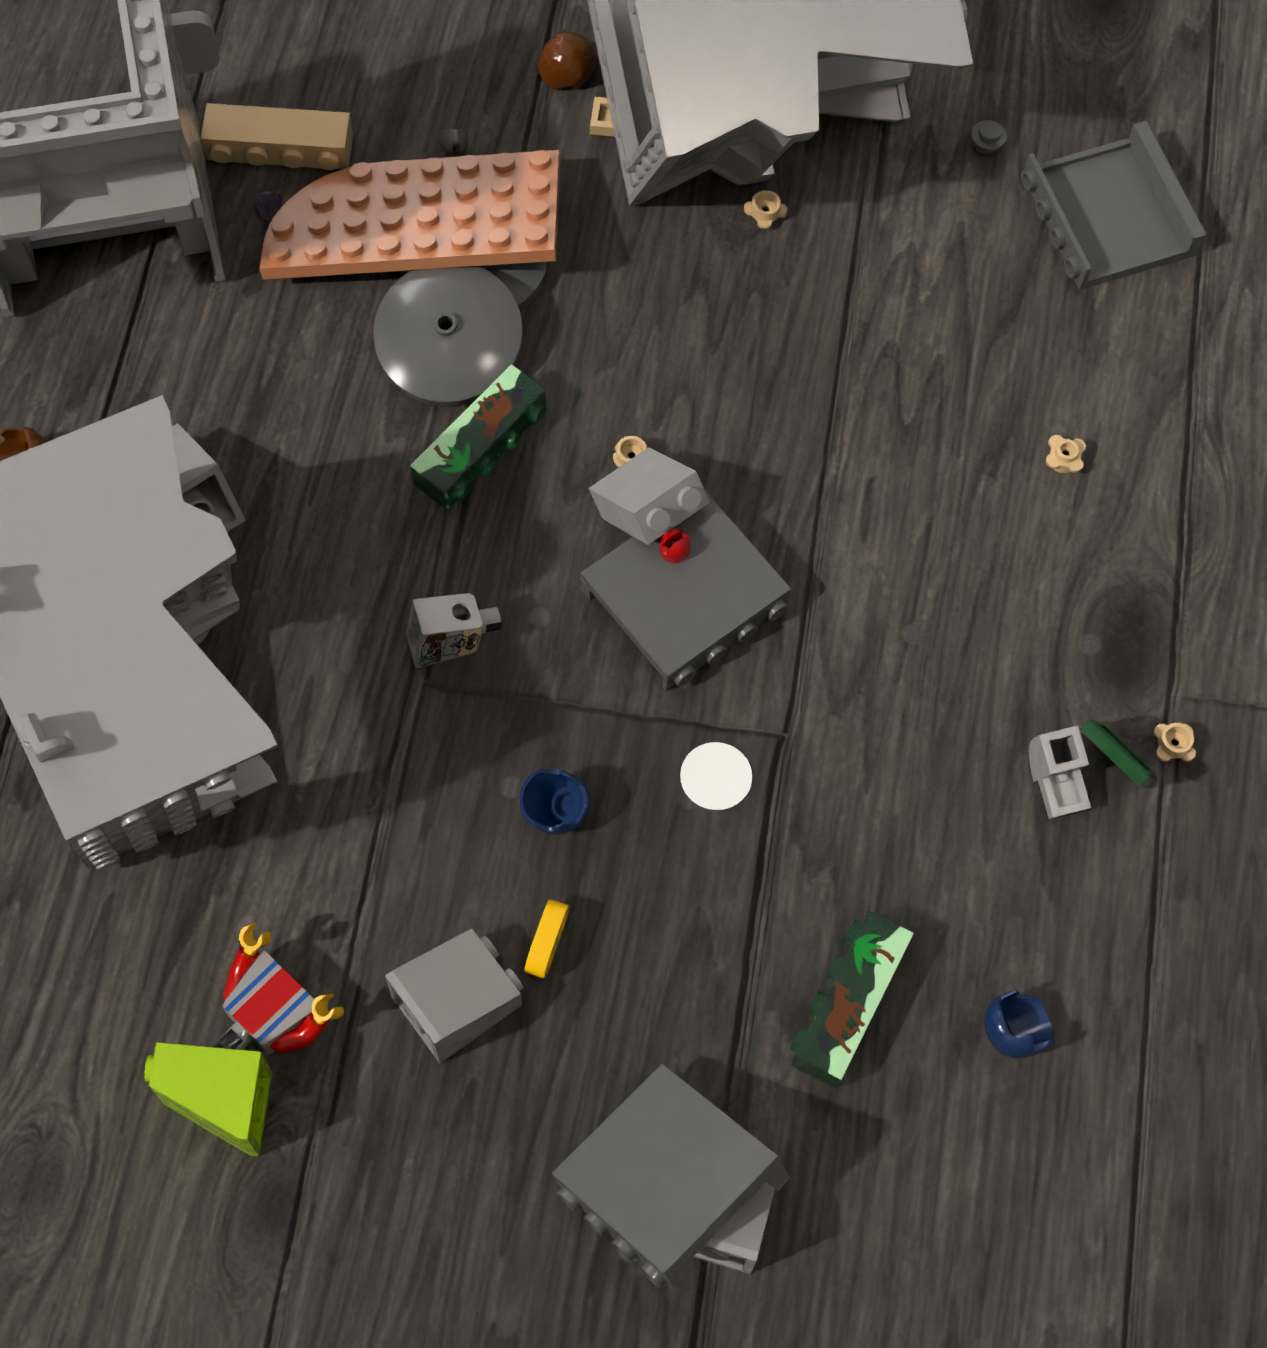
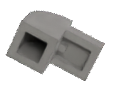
[1029,725,1091,819]

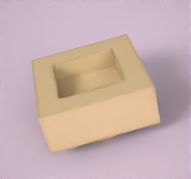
[590,97,615,137]

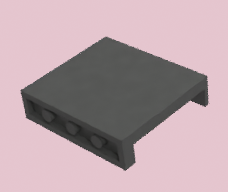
[1021,121,1207,290]
[580,491,791,691]
[551,1064,790,1295]

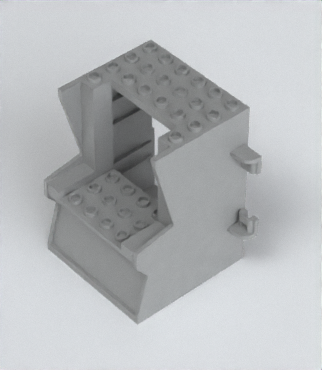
[0,0,225,317]
[587,0,973,206]
[0,395,277,871]

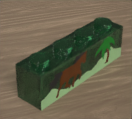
[410,364,547,510]
[789,910,914,1089]

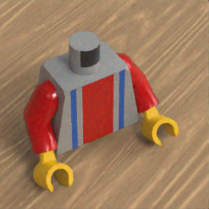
[217,923,344,1055]

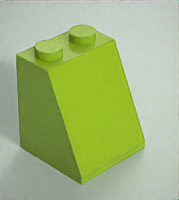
[144,1042,272,1157]

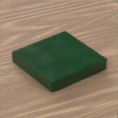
[1080,719,1158,788]

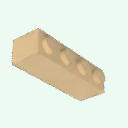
[201,103,353,170]

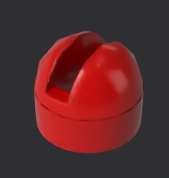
[659,529,691,563]

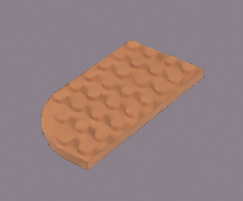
[259,150,561,280]

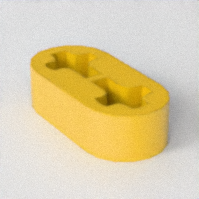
[524,899,570,979]

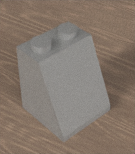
[172,423,245,532]
[385,928,524,1064]
[694,1182,775,1274]

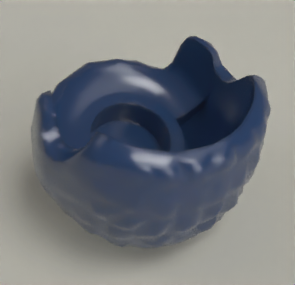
[519,769,591,835]
[984,990,1054,1059]

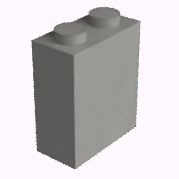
[588,448,710,545]

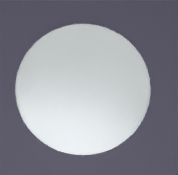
[680,742,752,810]

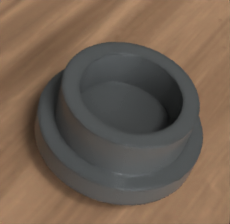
[971,120,1007,155]

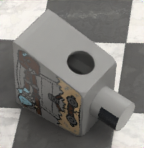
[406,593,501,668]

